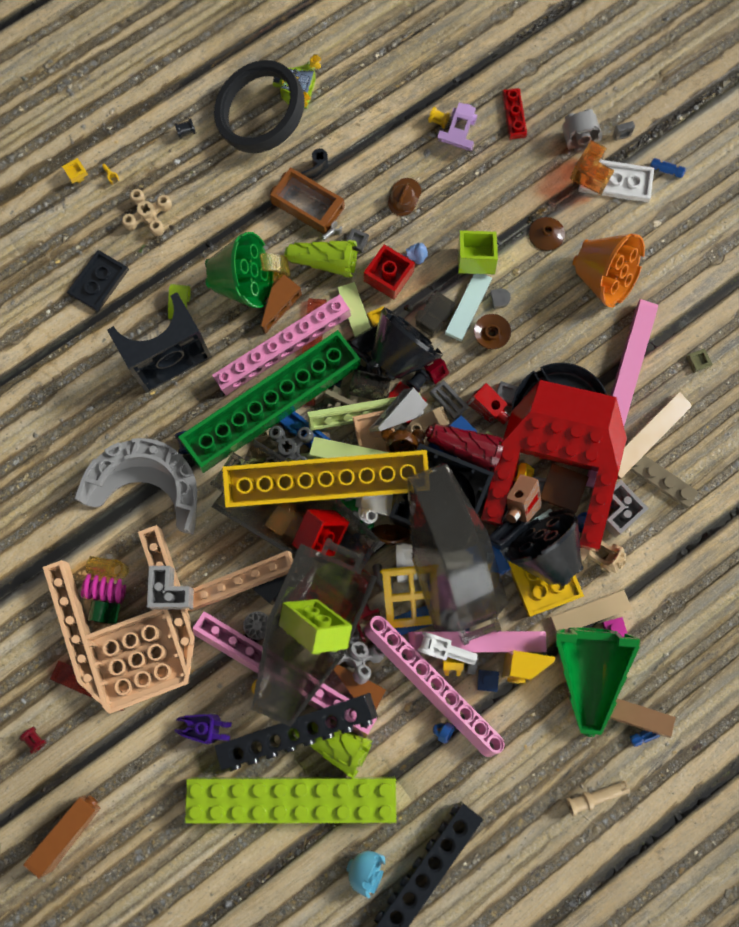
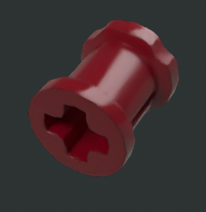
[19,726,47,755]

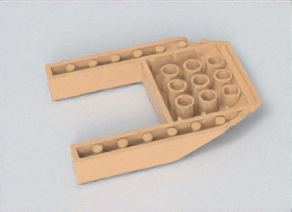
[43,525,195,714]

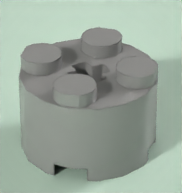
[562,109,602,152]

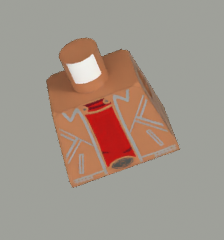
[506,474,542,523]

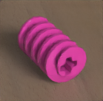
[81,574,126,605]

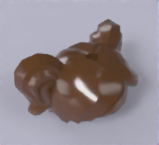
[381,428,425,453]

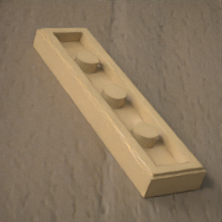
[550,590,632,632]

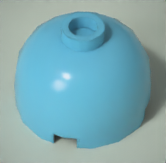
[347,851,385,898]

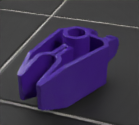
[175,714,232,744]

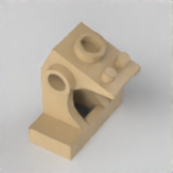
[405,406,450,446]
[581,541,627,574]

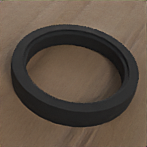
[214,60,305,153]

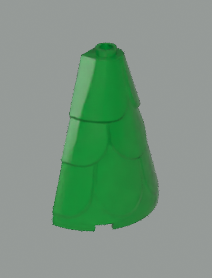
[556,627,640,737]

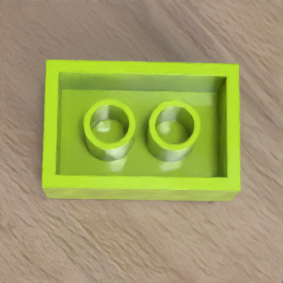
[279,599,352,654]

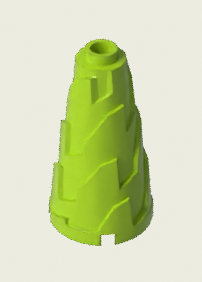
[284,240,357,278]
[294,717,373,779]

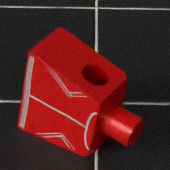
[466,383,510,425]

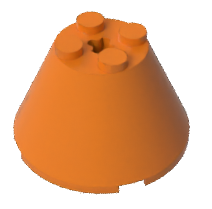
[573,233,645,307]

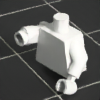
[350,494,393,524]

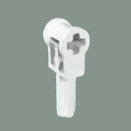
[417,632,477,665]

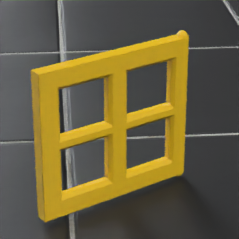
[380,563,443,628]

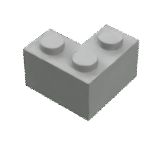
[605,480,649,538]
[147,566,194,609]

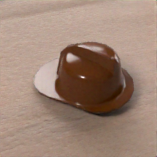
[388,178,422,216]

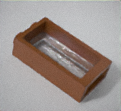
[270,167,345,235]

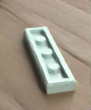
[445,274,492,342]

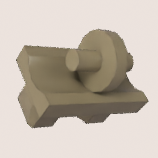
[323,386,358,409]

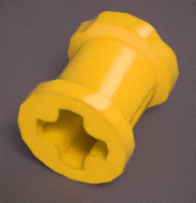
[428,107,450,129]

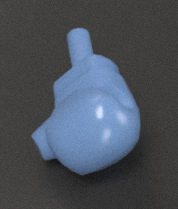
[402,243,428,264]

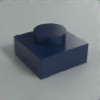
[477,670,499,692]

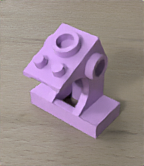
[437,102,478,151]

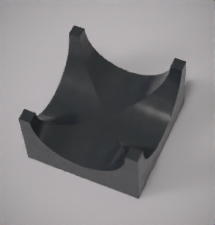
[107,292,212,393]

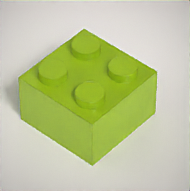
[458,230,498,274]

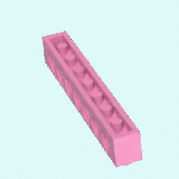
[212,294,351,395]

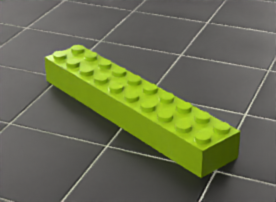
[185,777,396,823]

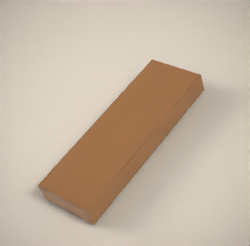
[610,698,676,738]

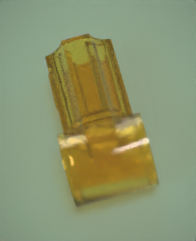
[86,556,129,579]

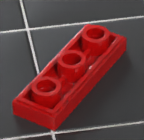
[502,88,527,139]

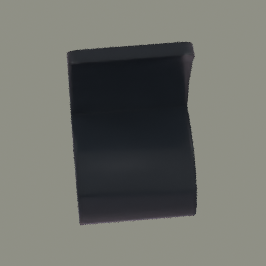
[300,148,328,180]

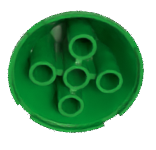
[205,232,274,308]

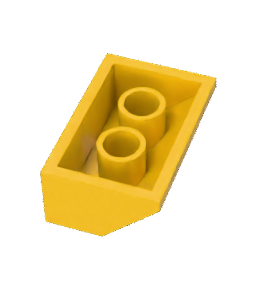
[502,650,555,684]

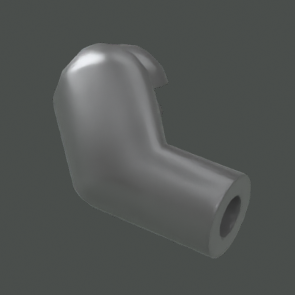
[372,564,393,591]

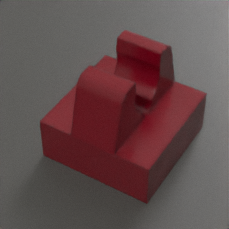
[424,358,450,384]

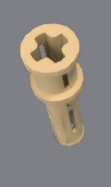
[566,780,630,817]

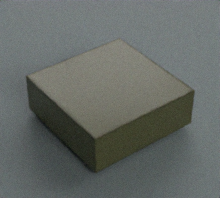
[686,348,713,373]

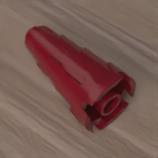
[425,423,503,472]

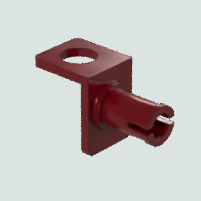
[353,595,381,643]

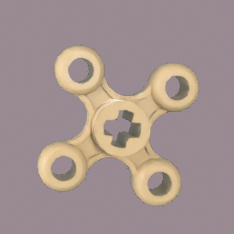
[122,189,172,236]

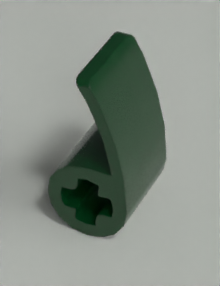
[88,600,120,624]

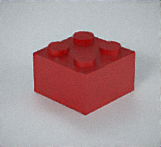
[364,244,415,300]
[292,510,349,557]

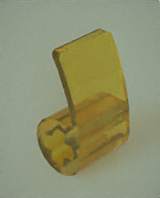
[260,253,291,279]

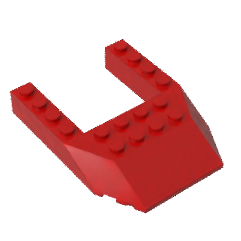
[481,380,627,552]

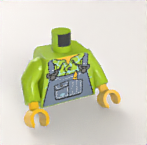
[273,54,322,109]

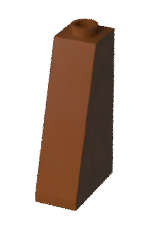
[23,795,101,879]

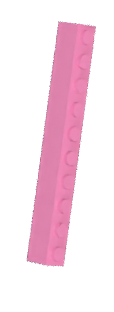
[193,612,378,738]

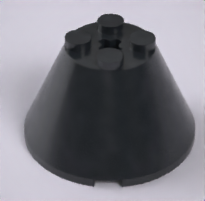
[370,307,443,380]
[504,509,584,586]

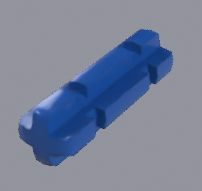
[650,158,686,178]
[630,730,660,747]

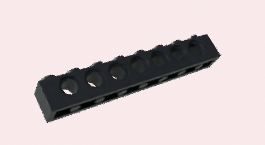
[214,693,378,772]
[373,801,484,927]

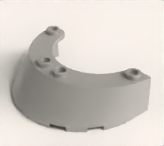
[75,438,197,535]

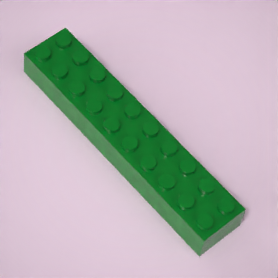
[179,330,361,473]

